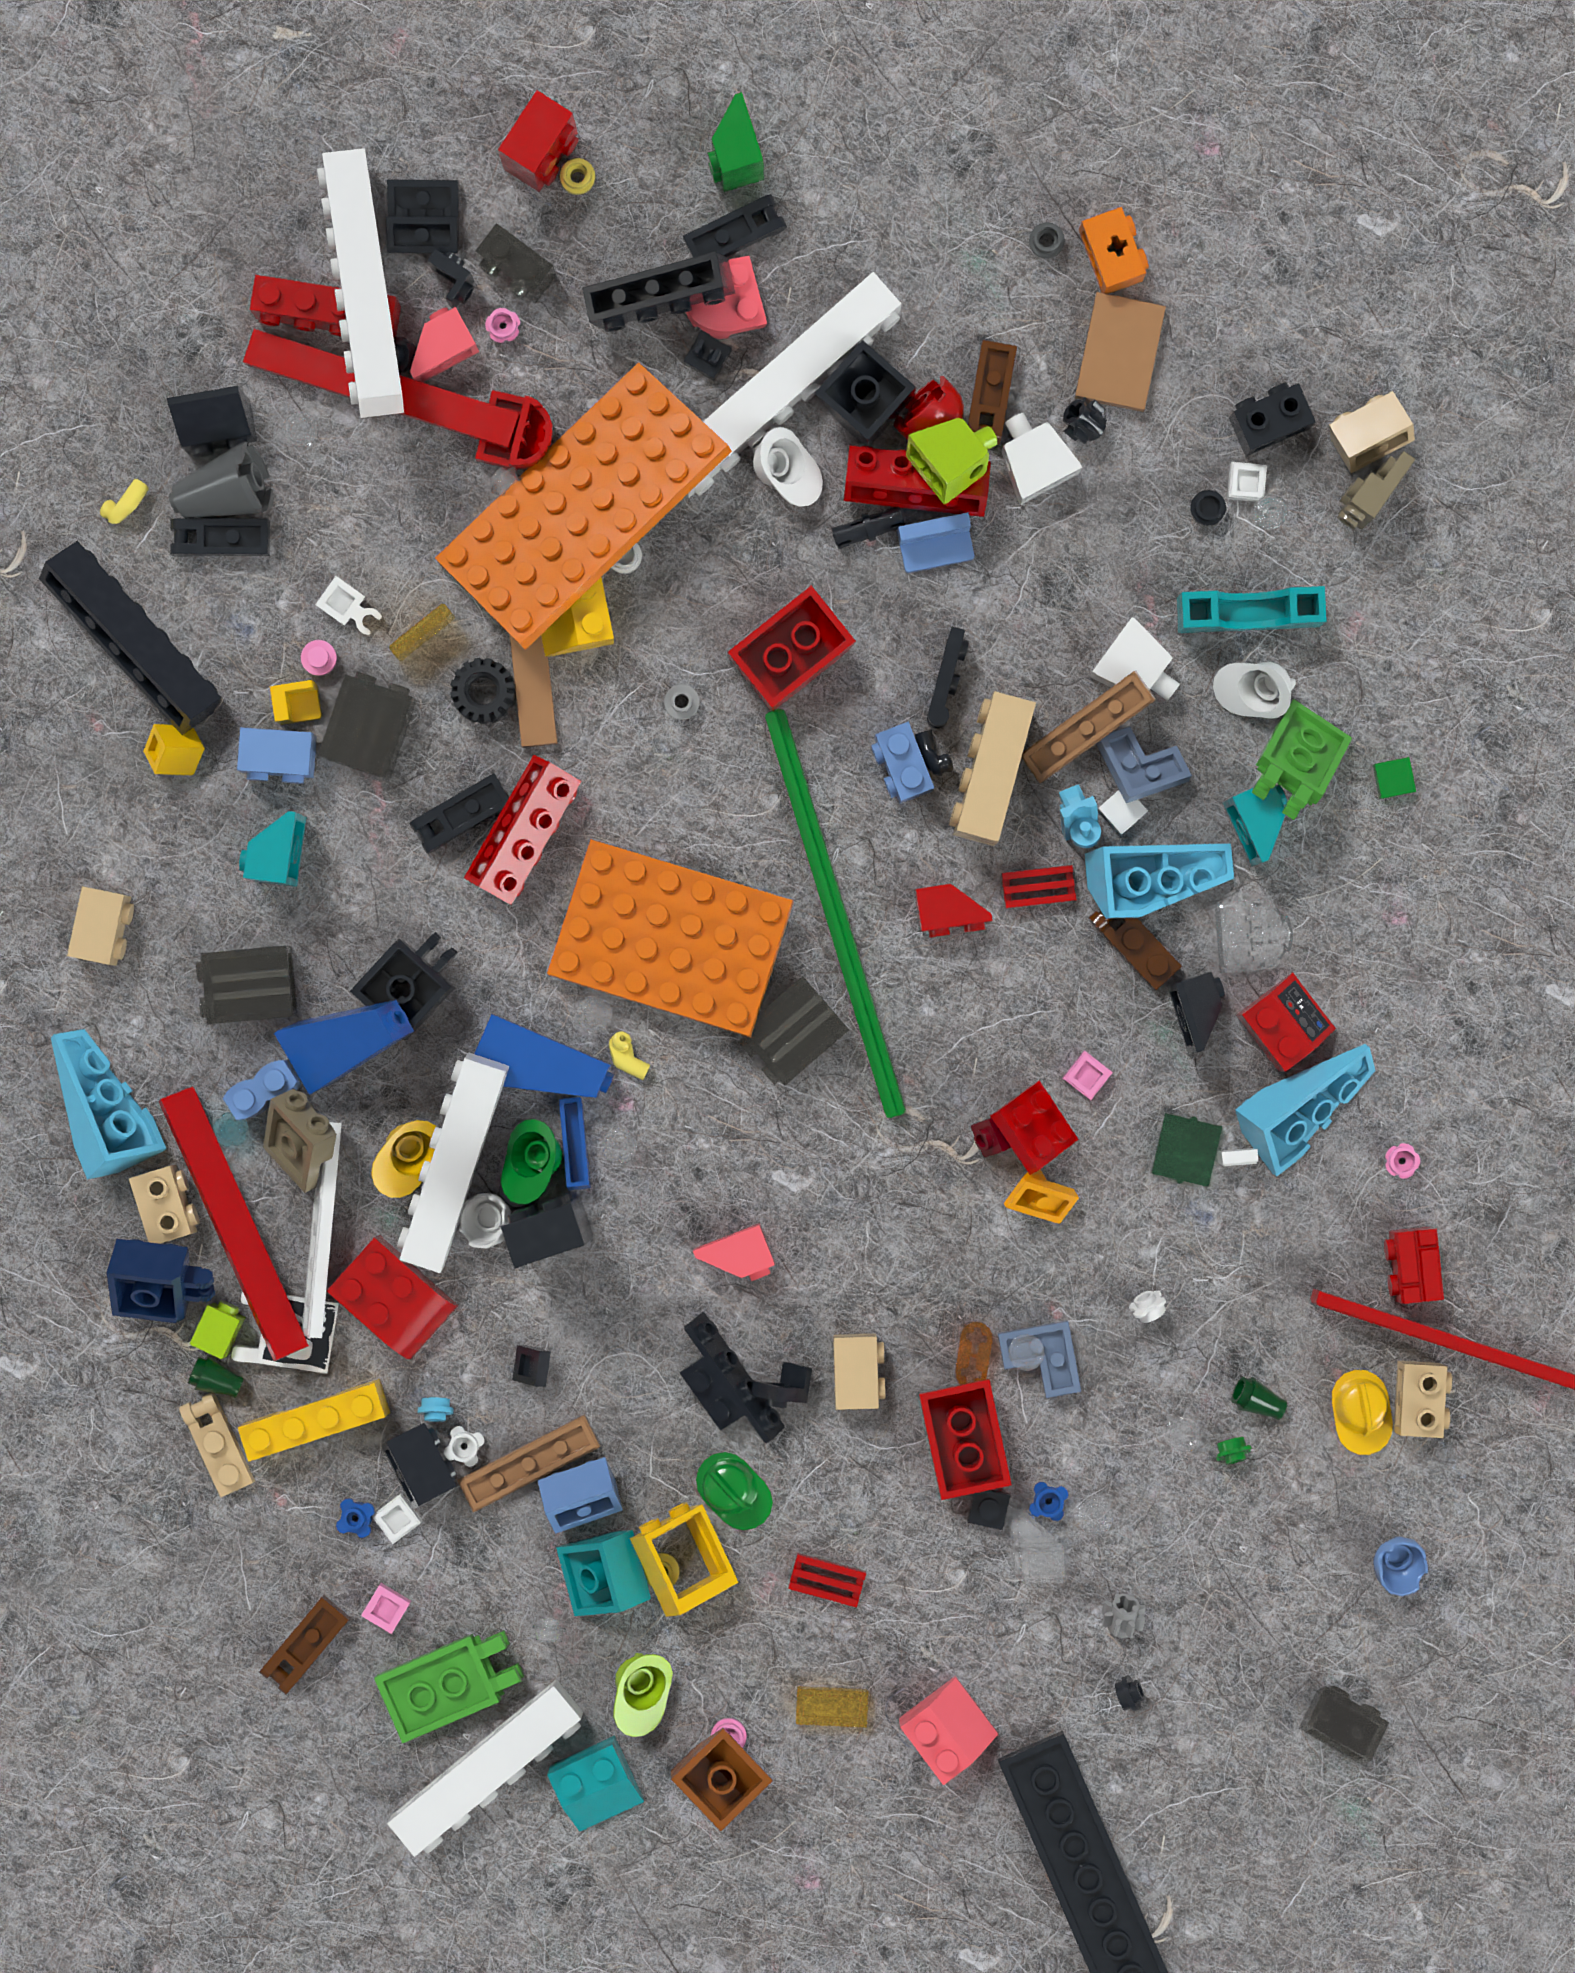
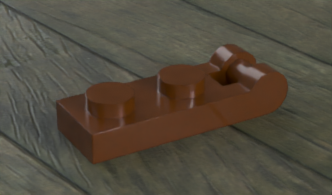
[967,340,1017,445]
[1088,911,1182,991]
[259,1595,351,1695]

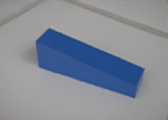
[559,1097,591,1191]

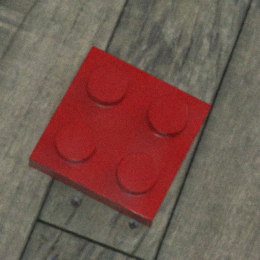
[990,1080,1079,1175]

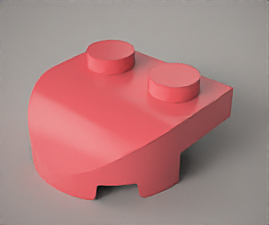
[686,256,767,339]

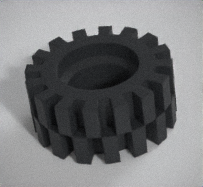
[450,658,516,724]

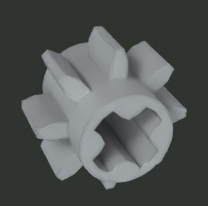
[1101,1594,1146,1639]

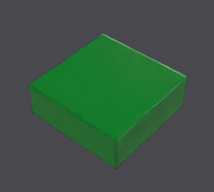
[1372,757,1416,800]

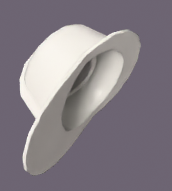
[752,427,823,507]
[1213,662,1296,718]

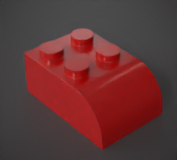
[727,585,856,711]
[327,1235,459,1359]
[919,1379,1012,1500]

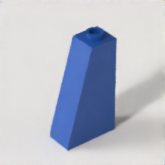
[274,1000,414,1095]
[475,1014,614,1098]

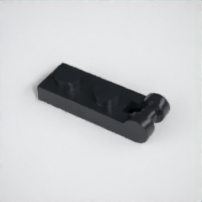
[683,194,787,258]
[170,518,270,557]
[927,626,969,729]
[409,773,509,854]

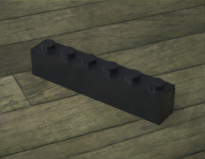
[39,541,222,735]

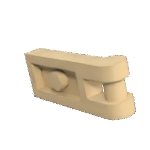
[179,1393,255,1498]

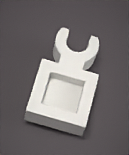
[315,576,382,635]

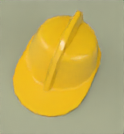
[371,1120,437,1198]
[1332,1370,1393,1455]

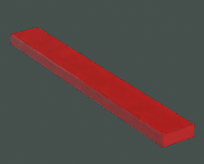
[243,329,520,450]
[158,1086,309,1361]
[1310,1288,1575,1390]

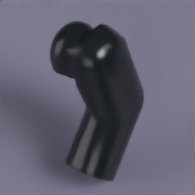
[915,730,954,776]

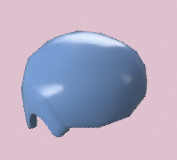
[1373,1537,1428,1596]

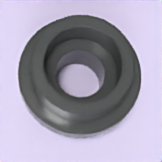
[1029,222,1065,259]

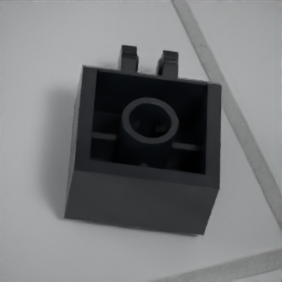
[350,932,458,1040]

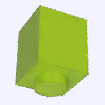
[189,1300,246,1359]

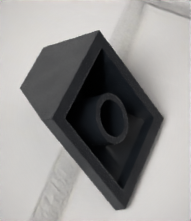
[1167,972,1225,1053]

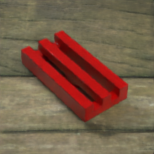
[1001,865,1076,909]
[788,1552,866,1608]

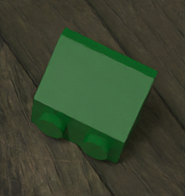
[707,92,764,192]

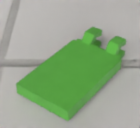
[1252,699,1352,820]
[374,1630,524,1744]

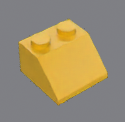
[541,577,614,657]

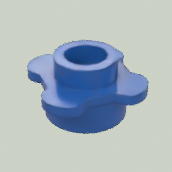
[1029,1482,1068,1521]
[336,1498,375,1538]

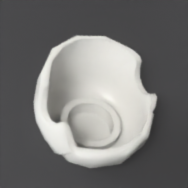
[459,1193,511,1249]

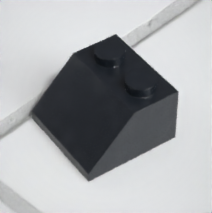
[815,340,916,446]
[167,385,257,457]

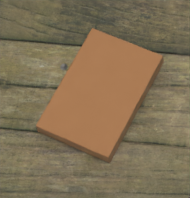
[1074,292,1166,412]

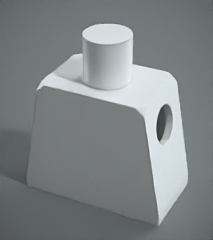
[1002,413,1082,505]
[1089,617,1180,701]

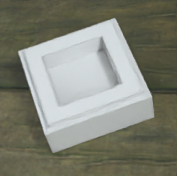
[1227,462,1267,502]
[1098,790,1148,835]
[1217,1148,1259,1166]
[372,1493,422,1544]

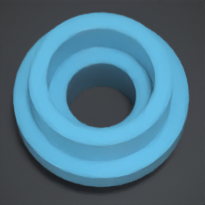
[417,1397,453,1422]

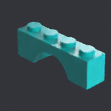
[1177,586,1327,633]

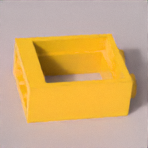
[630,1502,738,1617]

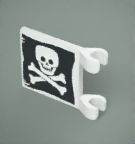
[231,1292,339,1374]

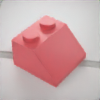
[899,1676,998,1785]

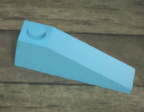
[1085,843,1234,919]
[51,1029,166,1180]
[1235,1044,1376,1177]

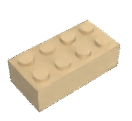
[949,691,1036,846]

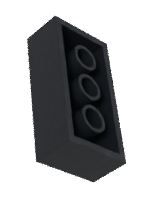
[500,1192,593,1269]

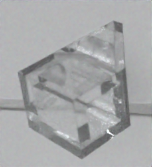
[1011,1507,1066,1584]

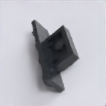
[679,1312,785,1443]

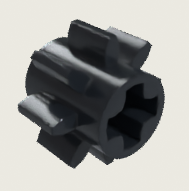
[1063,397,1107,444]

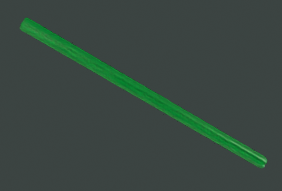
[765,709,906,1118]

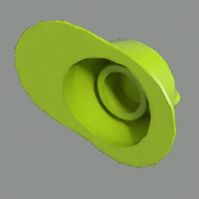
[613,1653,673,1737]

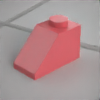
[410,307,479,382]
[693,1223,775,1281]

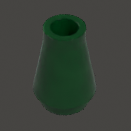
[187,1357,244,1398]
[1231,1377,1287,1420]

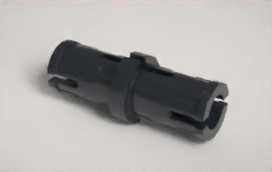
[831,507,905,550]

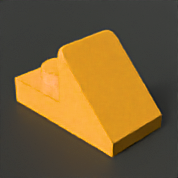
[1003,1169,1079,1224]

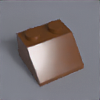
[671,1728,773,1831]

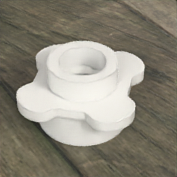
[1129,1291,1166,1323]
[444,1426,485,1467]

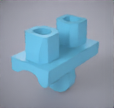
[1059,785,1101,848]

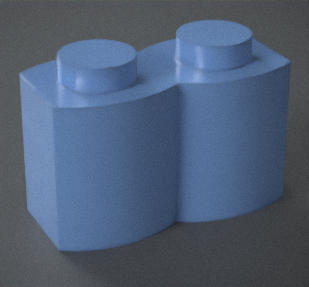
[223,1060,302,1120]

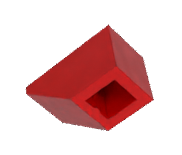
[914,884,993,938]

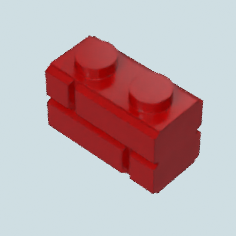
[1384,1227,1444,1304]

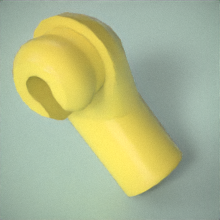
[100,479,149,524]
[609,1031,650,1080]

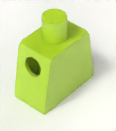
[906,418,997,504]

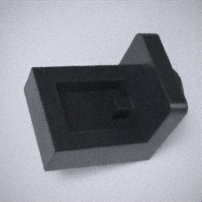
[427,249,475,308]
[752,1362,812,1408]

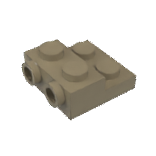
[1337,451,1415,530]
[263,1089,337,1193]

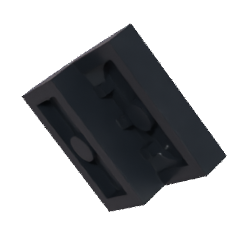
[386,179,459,253]

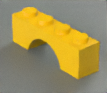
[237,1379,390,1462]

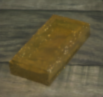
[389,603,456,662]
[795,1686,868,1728]

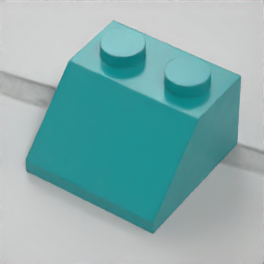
[1222,784,1287,867]
[239,811,307,887]
[556,1530,651,1616]
[547,1735,644,1832]

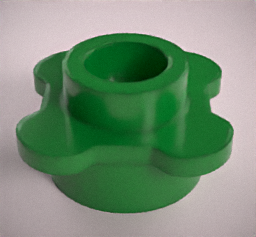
[1216,1437,1252,1465]

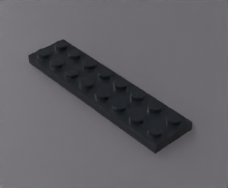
[998,1730,1168,1973]

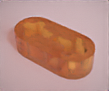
[955,1321,992,1384]

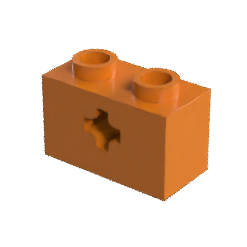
[1079,207,1149,294]

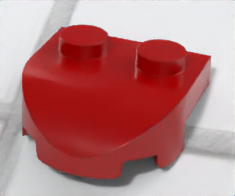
[475,390,553,470]

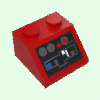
[1236,972,1336,1072]

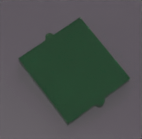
[1151,1113,1222,1187]

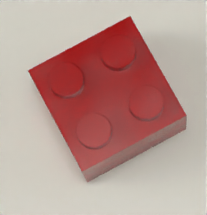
[498,90,579,192]

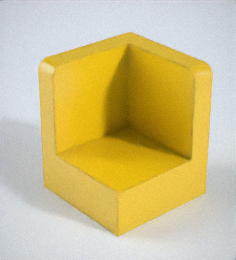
[269,680,322,725]
[143,724,205,775]

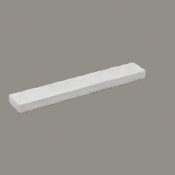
[302,1122,341,1338]

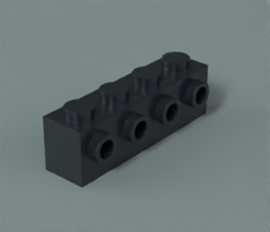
[582,251,735,332]

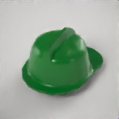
[501,1119,562,1205]
[696,1452,773,1530]

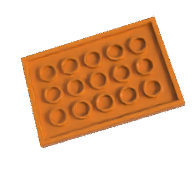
[547,839,794,1038]

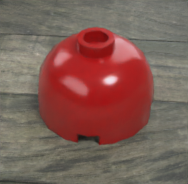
[893,376,964,440]

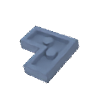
[1096,727,1192,803]
[997,1320,1081,1398]

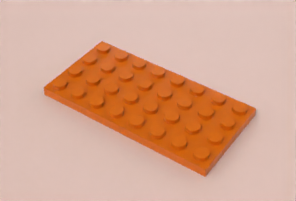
[435,362,732,650]

